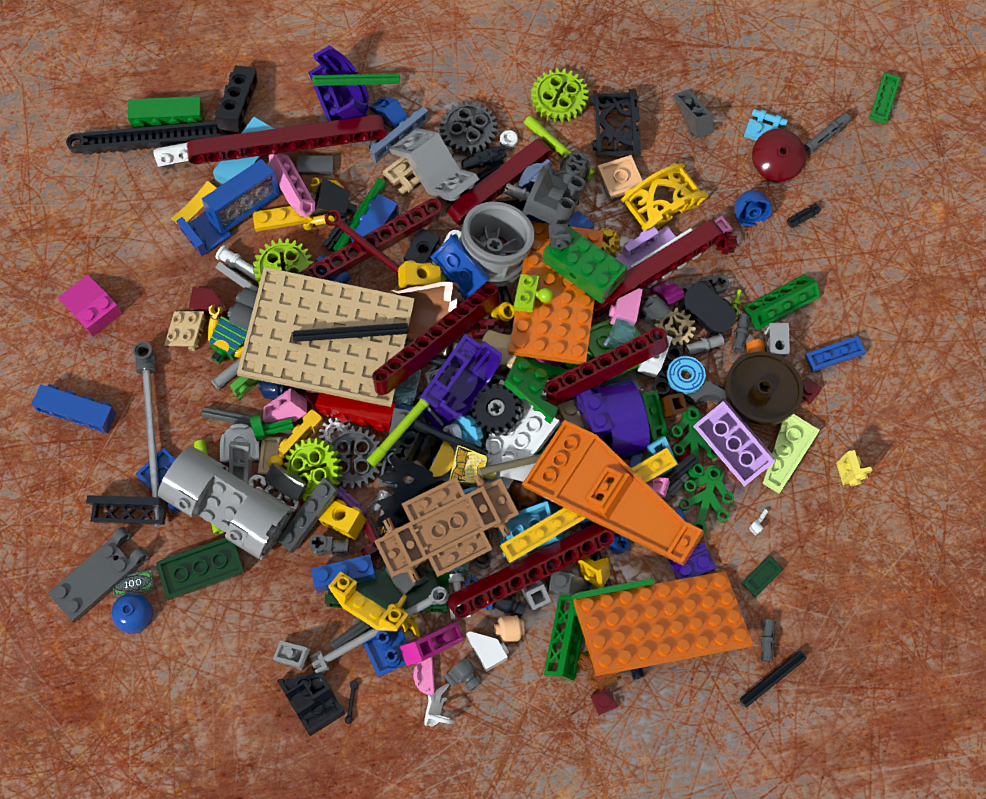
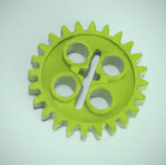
[531,68,589,123]
[253,238,314,285]
[283,438,343,501]

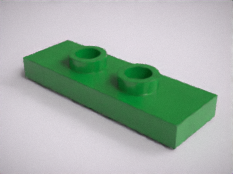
[869,72,901,124]

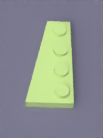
[763,414,820,494]

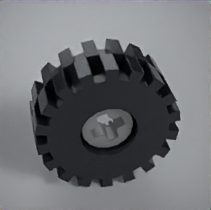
[472,384,524,436]

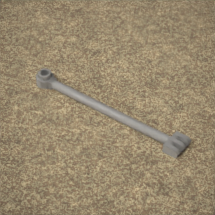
[309,586,449,674]

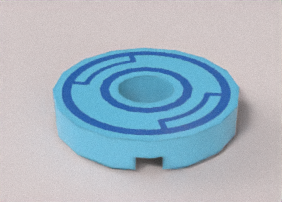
[667,356,706,394]

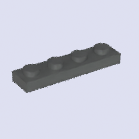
[277,477,340,553]

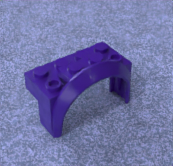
[308,45,369,121]

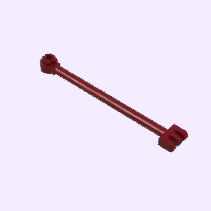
[324,210,400,274]

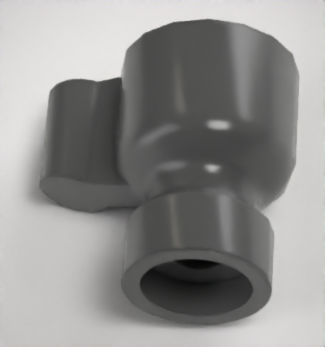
[443,658,483,692]

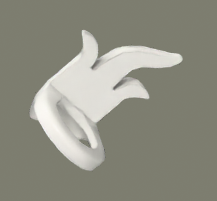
[424,683,454,727]

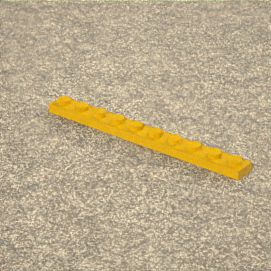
[500,448,677,563]

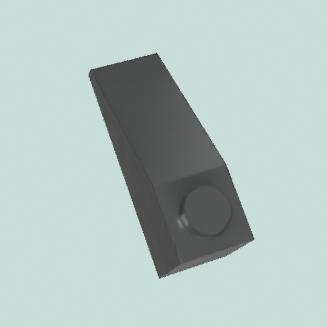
[673,90,714,138]

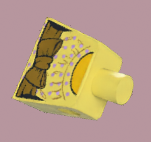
[449,445,497,487]

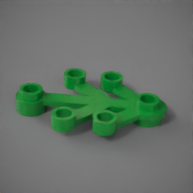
[669,406,718,480]
[679,465,734,537]

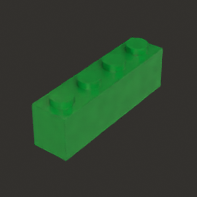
[128,96,203,128]

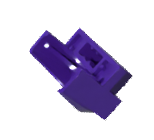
[419,334,502,422]

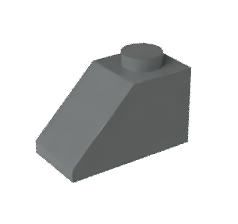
[548,571,590,596]

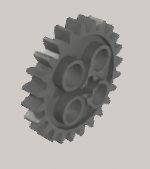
[440,100,498,156]
[322,426,384,490]

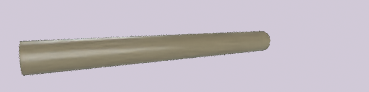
[478,454,541,476]

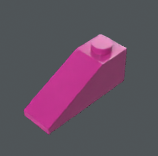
[399,621,464,665]

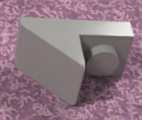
[272,641,310,671]

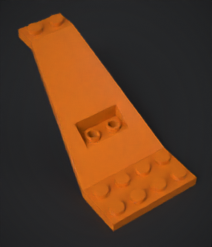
[522,420,704,566]

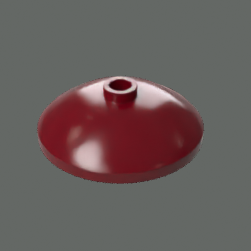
[752,129,806,182]

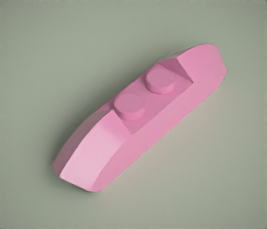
[269,153,315,217]

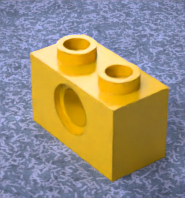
[398,260,441,290]
[319,499,367,540]

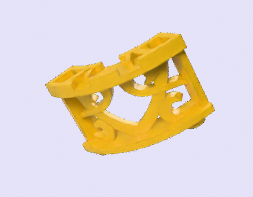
[621,163,709,231]

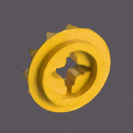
[598,227,620,255]

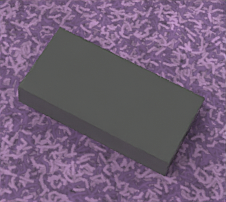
[297,156,334,175]

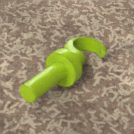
[731,289,742,317]

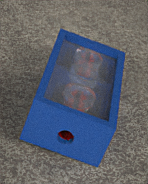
[202,159,280,234]

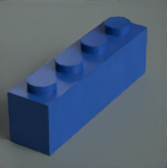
[31,384,116,434]

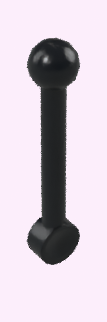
[345,681,358,724]

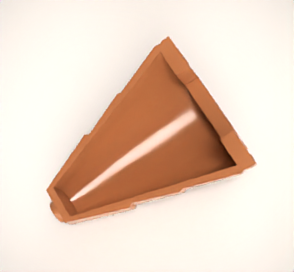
[386,281,462,357]

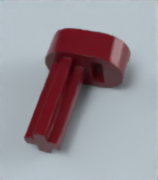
[361,516,381,561]

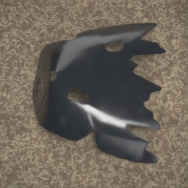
[372,457,447,548]

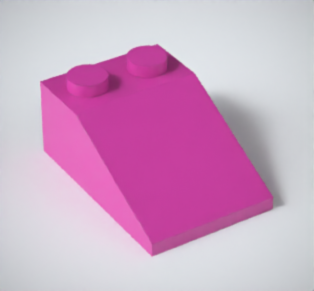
[58,274,123,337]

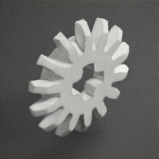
[319,418,351,450]

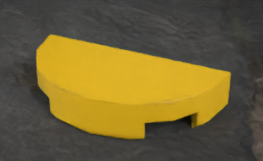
[430,442,455,479]

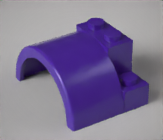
[573,379,650,458]

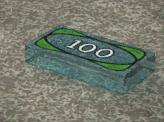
[113,570,155,598]

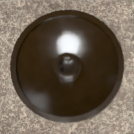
[725,351,803,425]

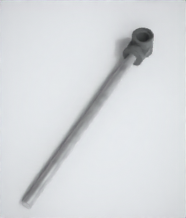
[133,341,162,528]

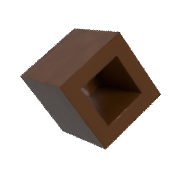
[660,393,688,419]

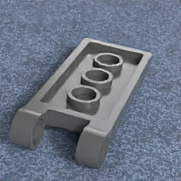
[48,527,149,623]

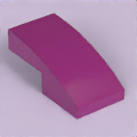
[650,280,684,305]

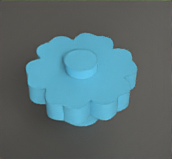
[451,415,485,447]

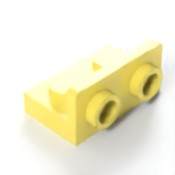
[836,450,872,486]

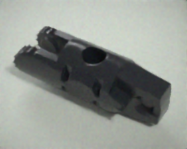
[461,145,507,170]

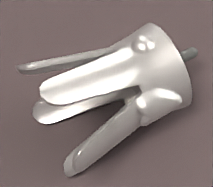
[367,488,392,516]

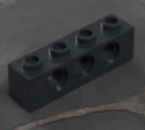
[214,65,258,132]

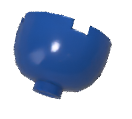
[734,190,772,227]
[111,593,154,634]

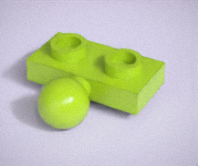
[513,274,553,313]

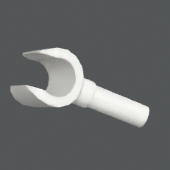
[749,509,768,536]

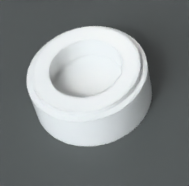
[500,130,518,149]

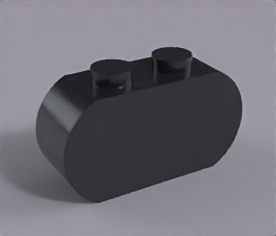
[681,284,735,335]

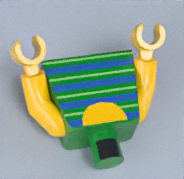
[208,304,247,365]

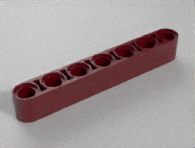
[446,138,552,226]
[544,328,669,405]

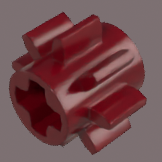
[715,231,738,255]

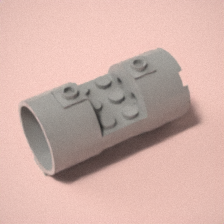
[158,446,295,560]

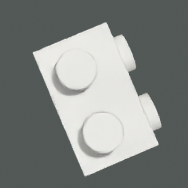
[153,142,188,167]

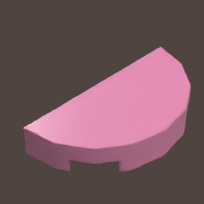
[413,656,435,696]

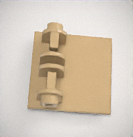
[164,311,206,351]

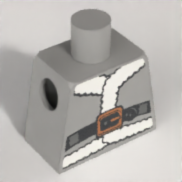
[763,323,790,358]

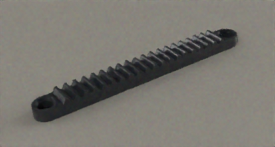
[66,121,246,154]

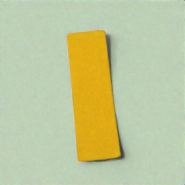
[171,181,217,223]

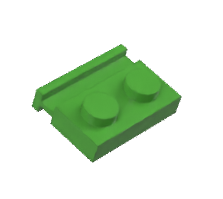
[229,376,261,400]

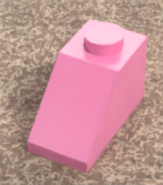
[609,288,643,330]
[263,388,307,423]

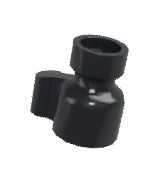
[494,592,527,618]

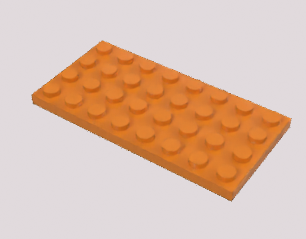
[509,221,604,365]
[573,571,753,676]

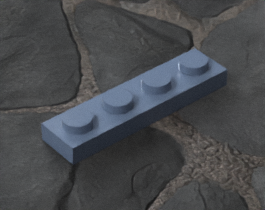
[370,106,429,163]

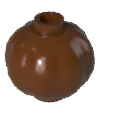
[508,480,542,509]

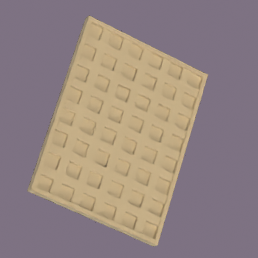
[237,267,415,407]

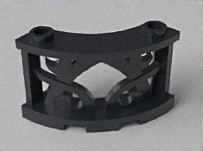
[590,88,641,156]

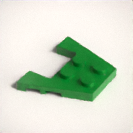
[504,355,569,424]

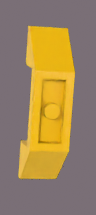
[328,571,409,631]

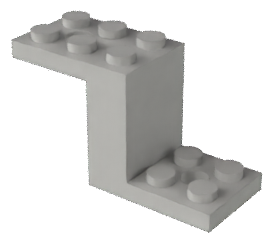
[388,128,479,201]

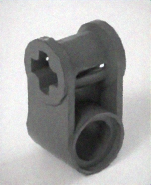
[638,294,670,321]

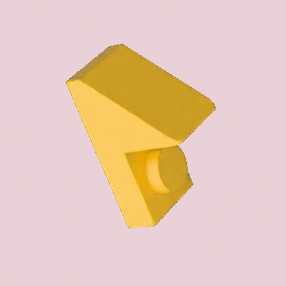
[578,557,610,588]

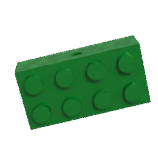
[542,226,628,304]

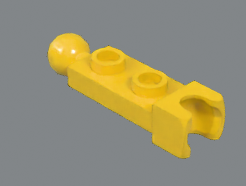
[268,409,324,467]

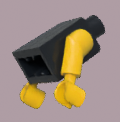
[303,178,357,230]

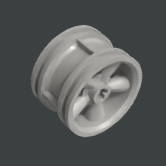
[459,202,534,287]

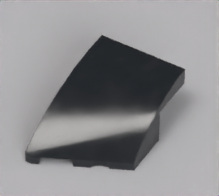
[277,673,345,736]

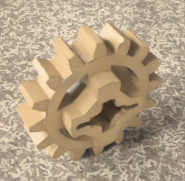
[654,308,696,348]

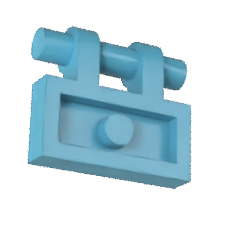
[744,109,788,141]

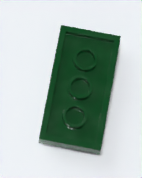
[156,538,245,601]

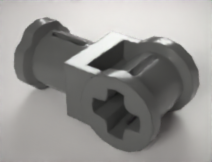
[309,534,349,556]

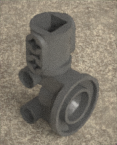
[522,152,591,225]

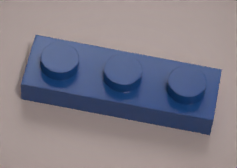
[805,336,866,373]

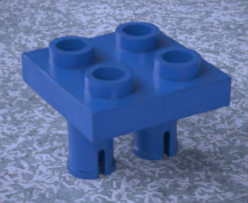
[363,627,407,678]

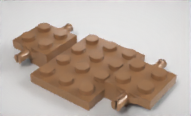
[374,474,519,583]

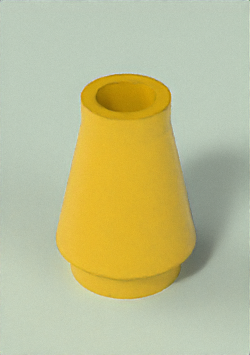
[491,302,515,321]

